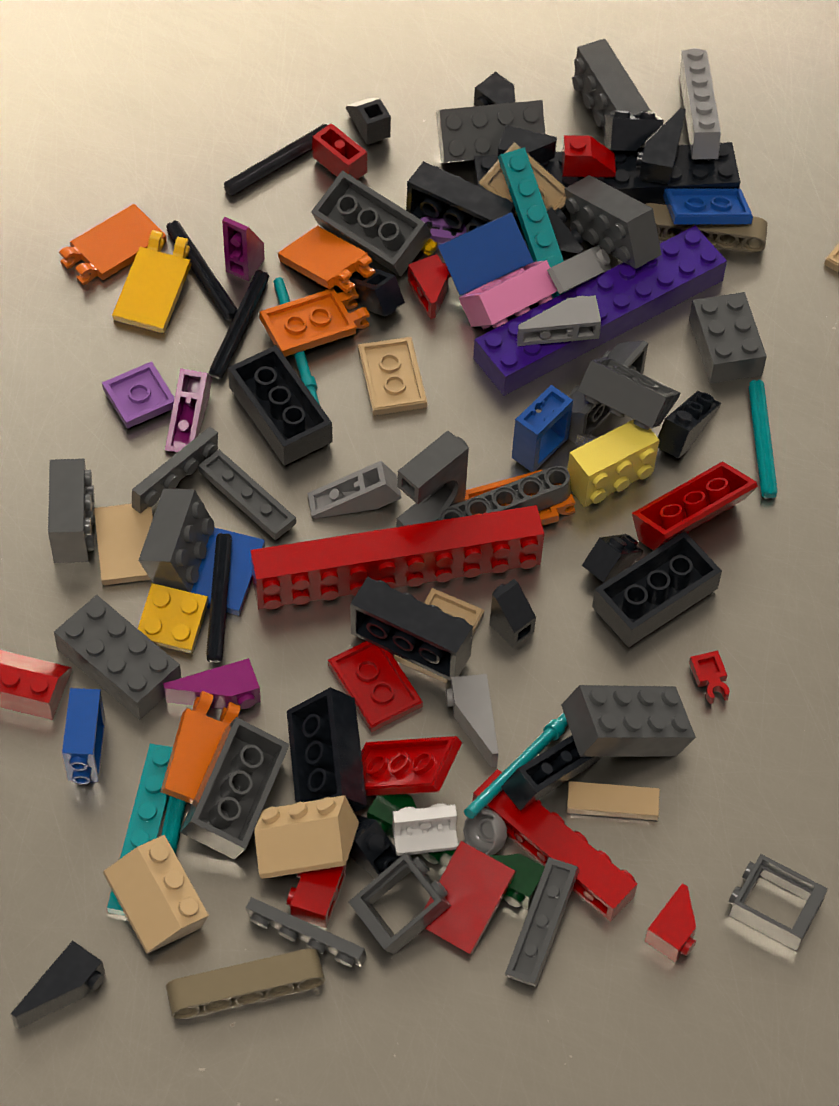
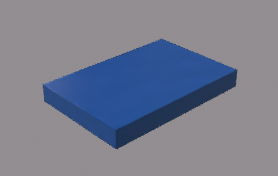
[663,189,753,224]
[438,212,534,295]
[191,527,265,616]

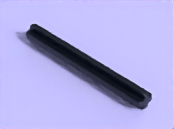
[224,124,328,195]
[166,220,238,321]
[209,270,269,379]
[206,533,232,663]

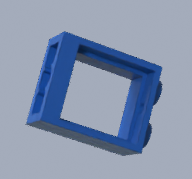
[512,385,573,472]
[62,688,105,784]

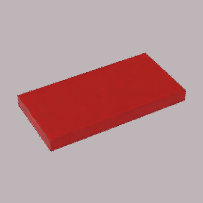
[361,736,462,796]

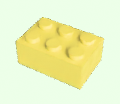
[567,419,659,508]

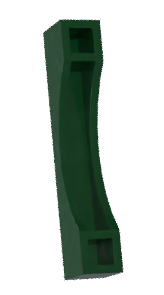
[367,794,545,910]

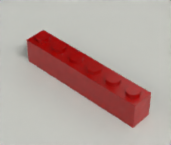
[472,769,637,922]

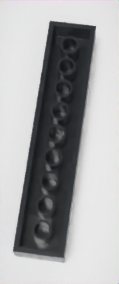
[473,142,740,212]

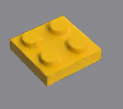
[138,583,209,654]

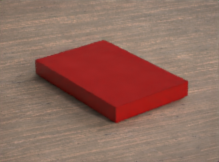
[328,641,423,733]
[424,841,517,954]

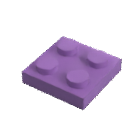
[102,361,174,429]

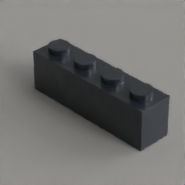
[501,735,602,811]

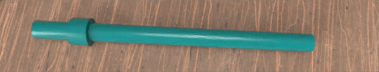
[273,277,320,405]
[464,712,568,819]

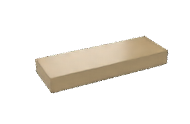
[567,781,660,820]

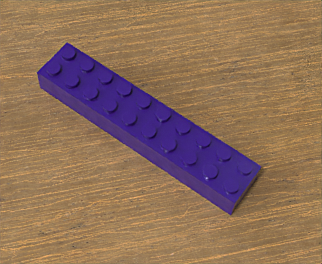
[473,226,727,396]

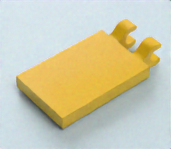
[112,230,191,334]

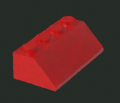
[632,461,758,551]
[0,650,72,720]

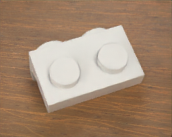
[392,803,458,856]

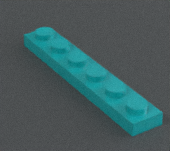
[498,147,569,298]
[107,743,173,916]

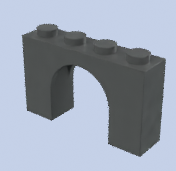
[396,431,469,527]

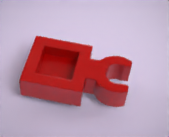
[689,650,730,704]

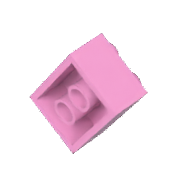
[458,260,558,329]

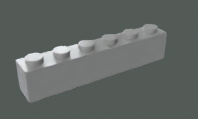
[679,48,721,159]

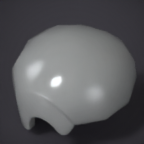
[463,808,507,855]

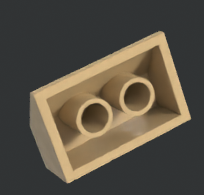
[254,795,359,879]
[103,835,209,954]

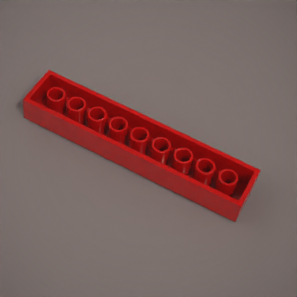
[251,505,545,610]

